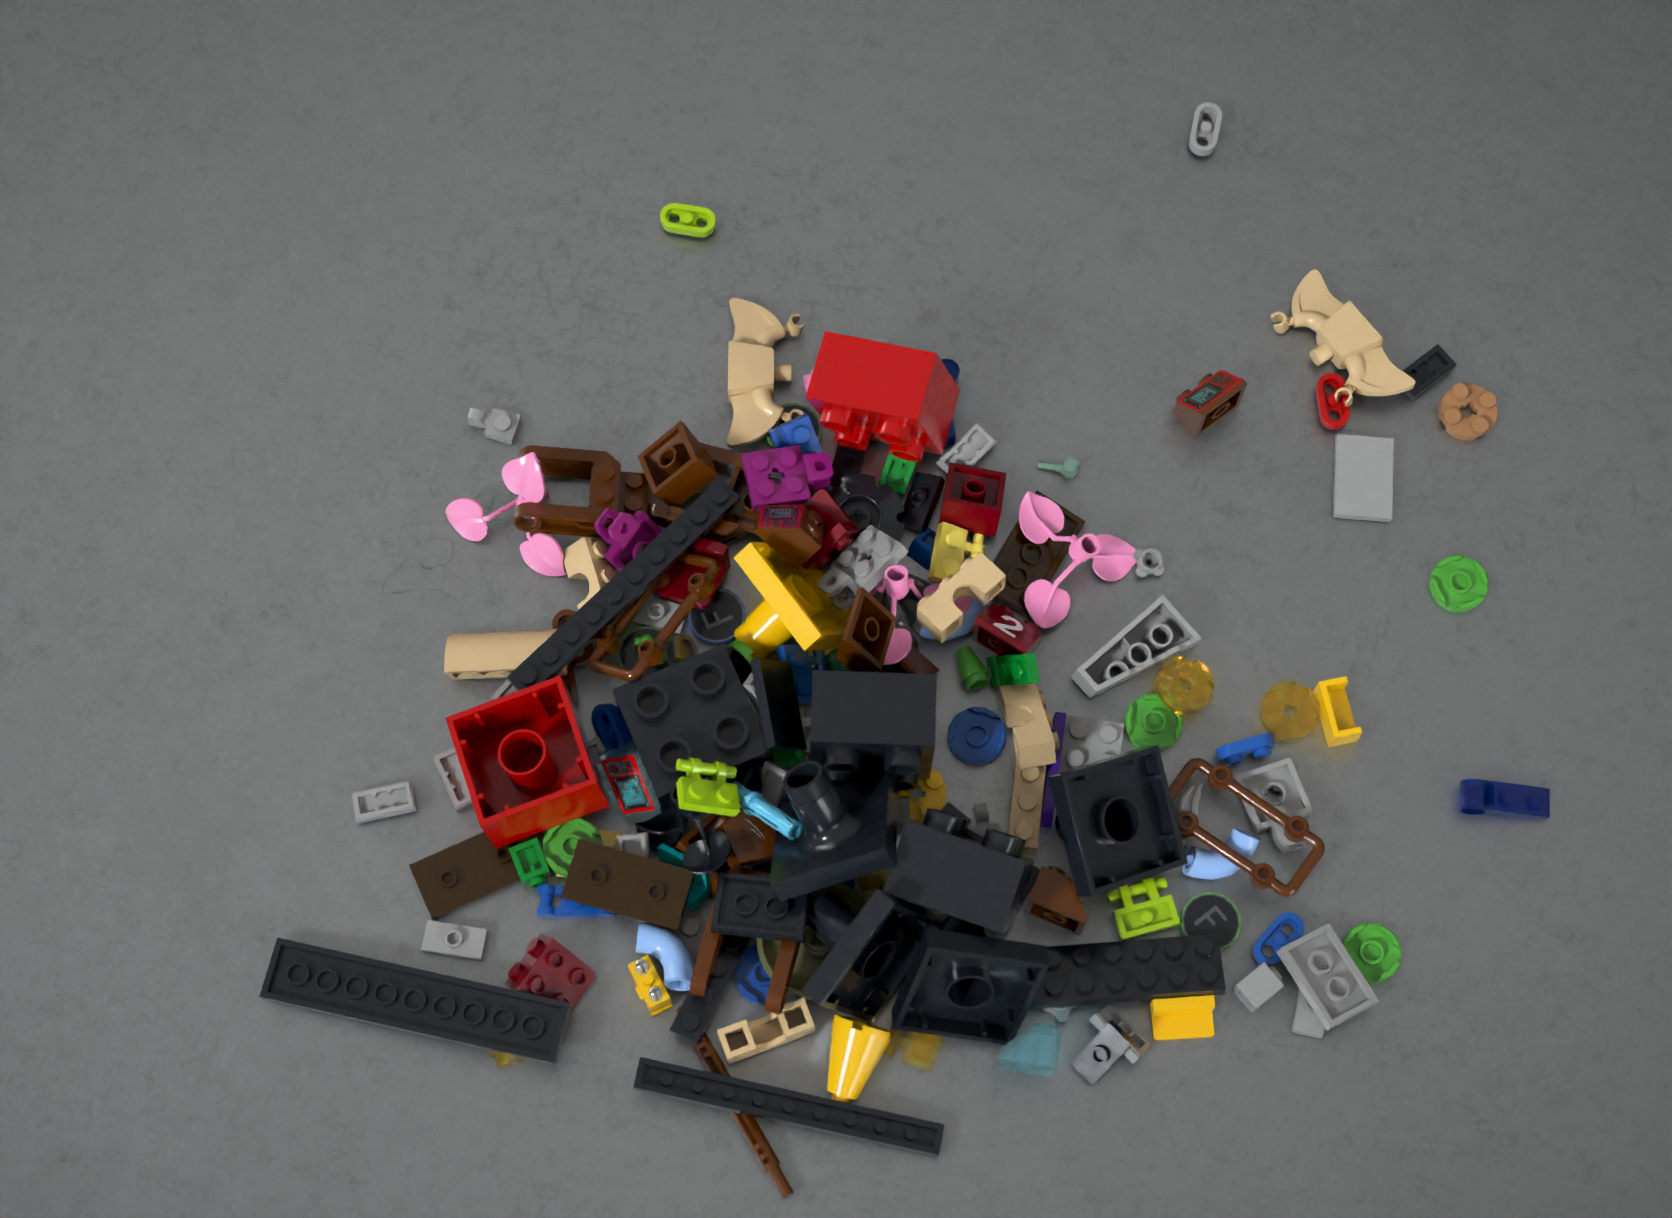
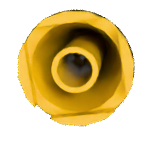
[827,1014,893,1103]

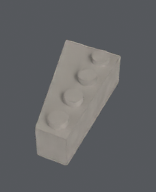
[1070,595,1202,698]

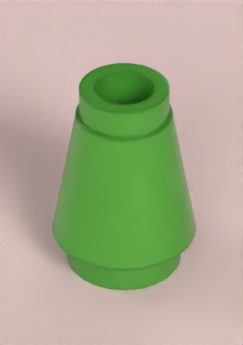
[955,646,989,692]

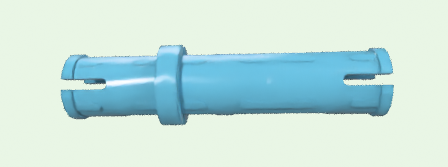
[731,781,803,840]

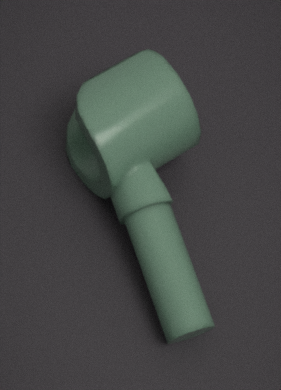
[1038,457,1080,478]

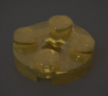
[1153,656,1215,716]
[1259,681,1320,741]

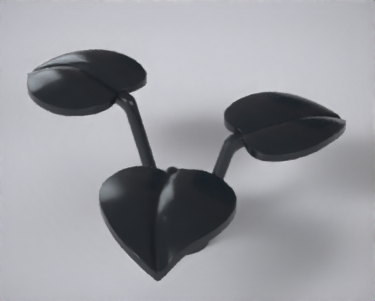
[635,764,763,875]

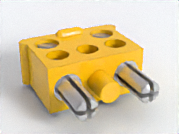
[628,955,673,1017]

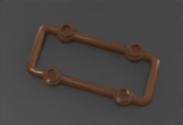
[589,552,720,681]
[1169,758,1325,897]

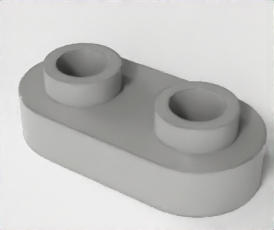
[1188,102,1222,156]

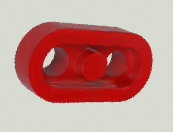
[1315,373,1350,430]

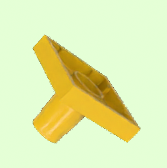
[734,542,851,659]

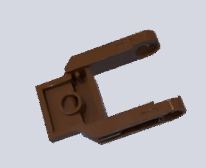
[647,442,780,545]
[513,445,649,538]
[689,867,801,1015]

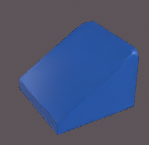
[907,527,936,570]

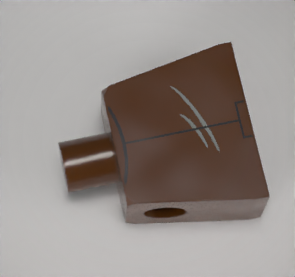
[715,811,776,869]

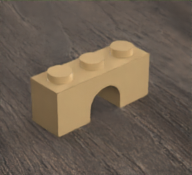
[562,536,624,629]
[917,552,1006,644]
[1000,683,1060,769]
[1007,757,1046,857]
[717,997,815,1065]

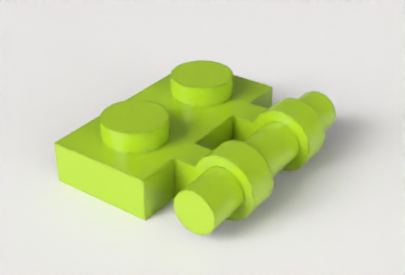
[676,757,740,817]
[1106,876,1181,941]

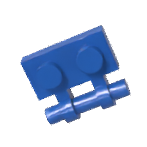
[777,645,829,705]

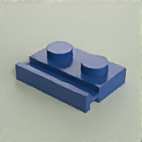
[768,413,823,457]

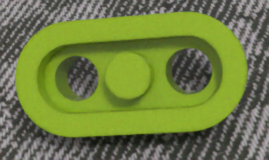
[660,203,716,237]

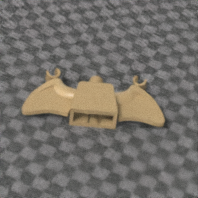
[1271,269,1415,407]
[727,298,805,448]

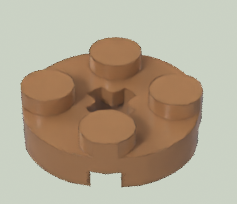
[1438,383,1498,441]

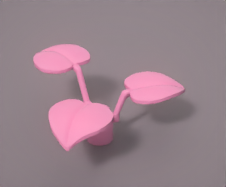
[445,452,567,577]
[1019,491,1136,628]
[869,565,974,665]

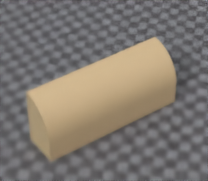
[444,629,567,680]

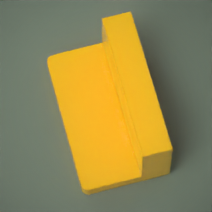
[1149,995,1215,1041]

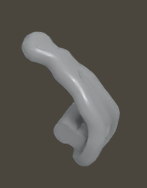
[1174,770,1206,818]

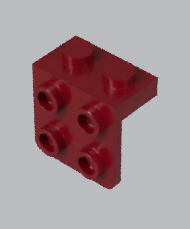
[802,489,860,570]
[655,538,731,610]
[504,934,596,1012]

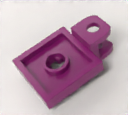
[741,445,833,511]
[594,508,662,572]

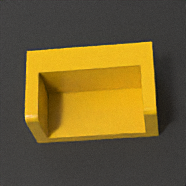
[1313,676,1363,747]

